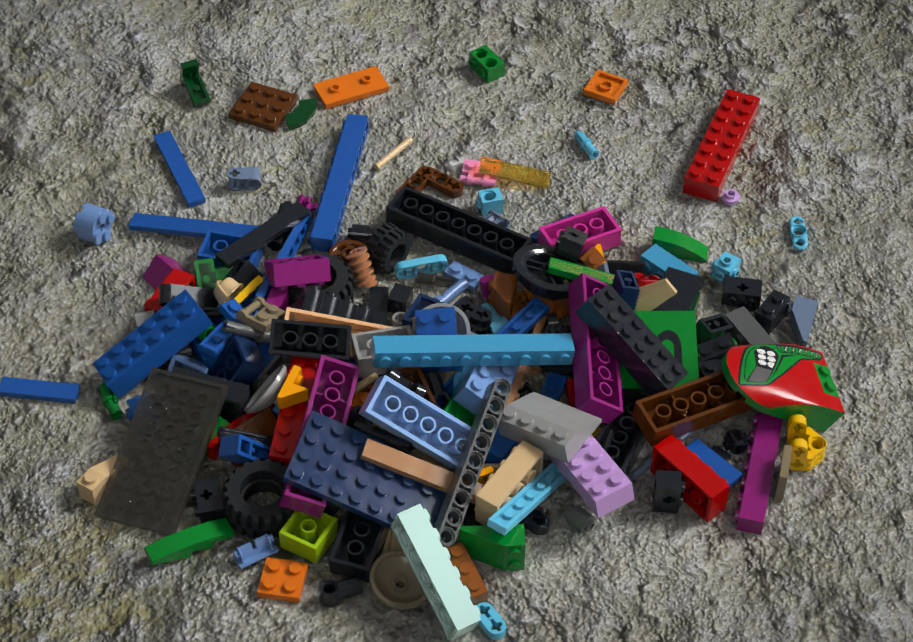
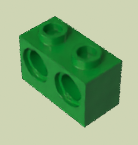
[468,45,505,83]

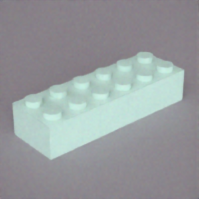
[391,504,481,641]

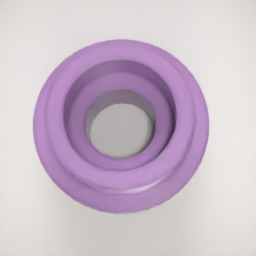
[721,189,740,206]

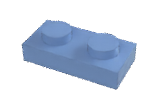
[444,261,484,292]

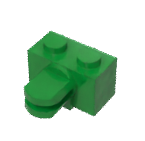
[193,258,233,289]

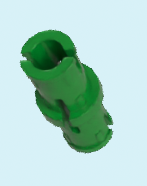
[98,383,123,420]

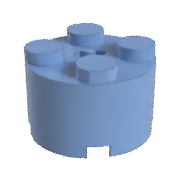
[73,203,115,245]

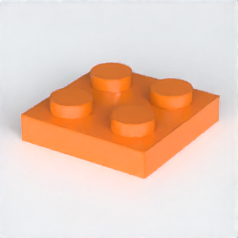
[583,70,629,105]
[257,557,309,603]

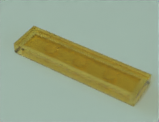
[478,156,551,189]

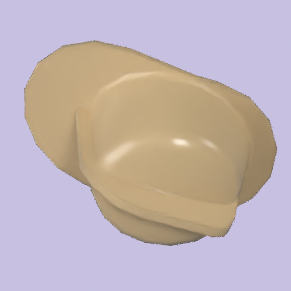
[213,277,244,308]

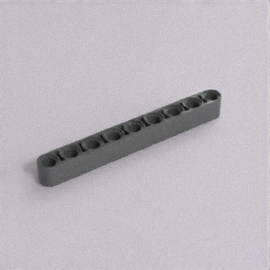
[434,378,511,547]

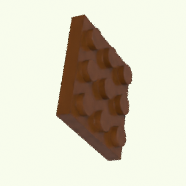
[228,82,298,132]

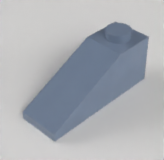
[787,296,818,347]

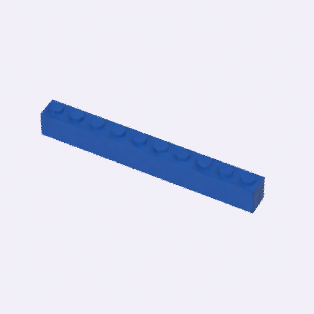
[308,114,369,252]

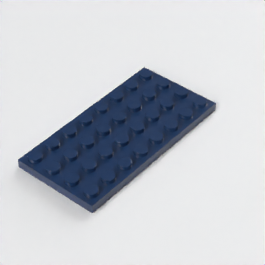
[282,410,458,540]

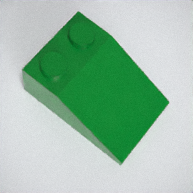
[459,524,526,571]

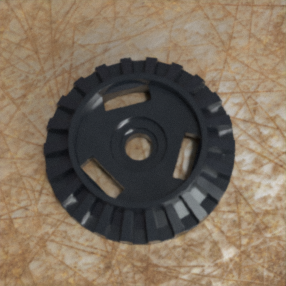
[511,245,586,300]

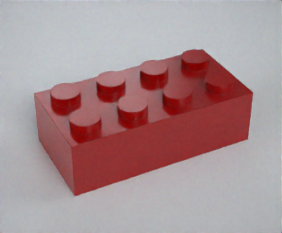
[650,434,730,523]

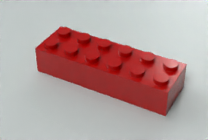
[269,357,320,466]

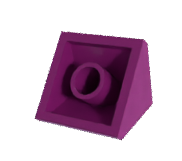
[143,254,196,290]

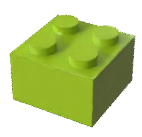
[279,511,338,564]

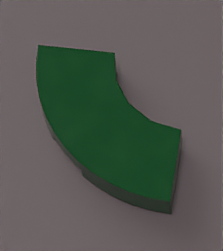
[285,98,317,130]

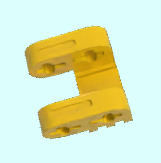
[786,414,827,471]

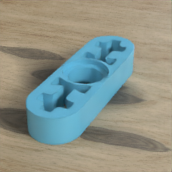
[394,254,449,279]

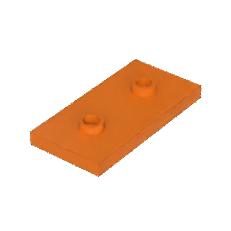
[313,66,389,109]

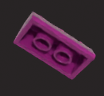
[263,254,331,290]

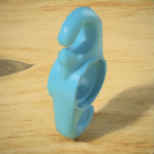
[789,216,808,251]

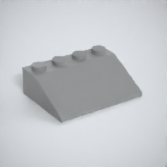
[498,392,602,463]

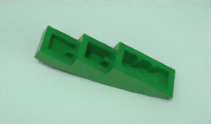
[144,518,234,565]

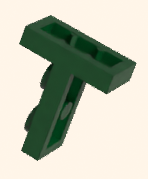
[180,59,211,108]

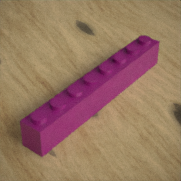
[734,410,783,535]

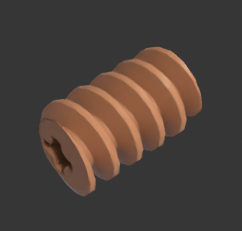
[345,246,378,288]

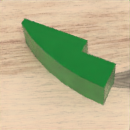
[652,226,708,263]

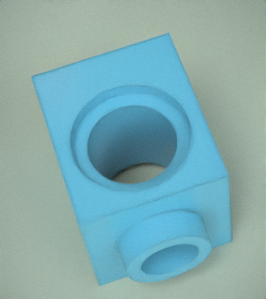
[475,187,504,216]

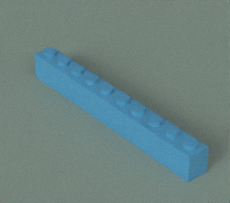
[371,333,575,368]

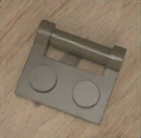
[236,296,286,333]

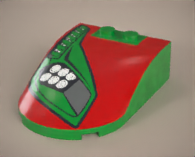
[722,344,845,432]

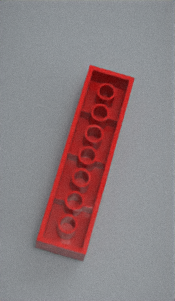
[682,89,760,202]

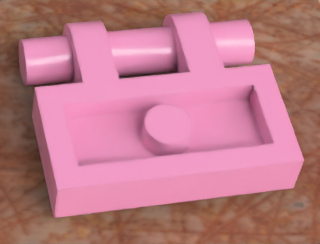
[460,159,500,188]

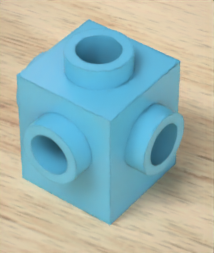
[711,251,741,282]

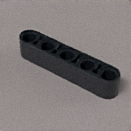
[159,283,239,307]

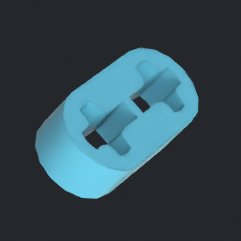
[476,602,506,640]

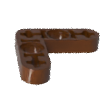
[397,166,463,198]

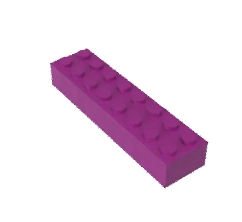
[568,273,623,424]
[279,355,360,518]

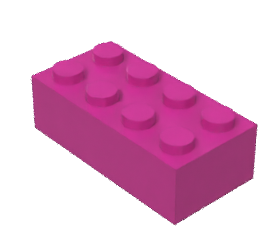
[538,206,622,254]

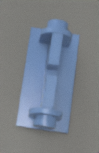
[232,534,279,569]

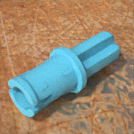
[574,130,599,160]

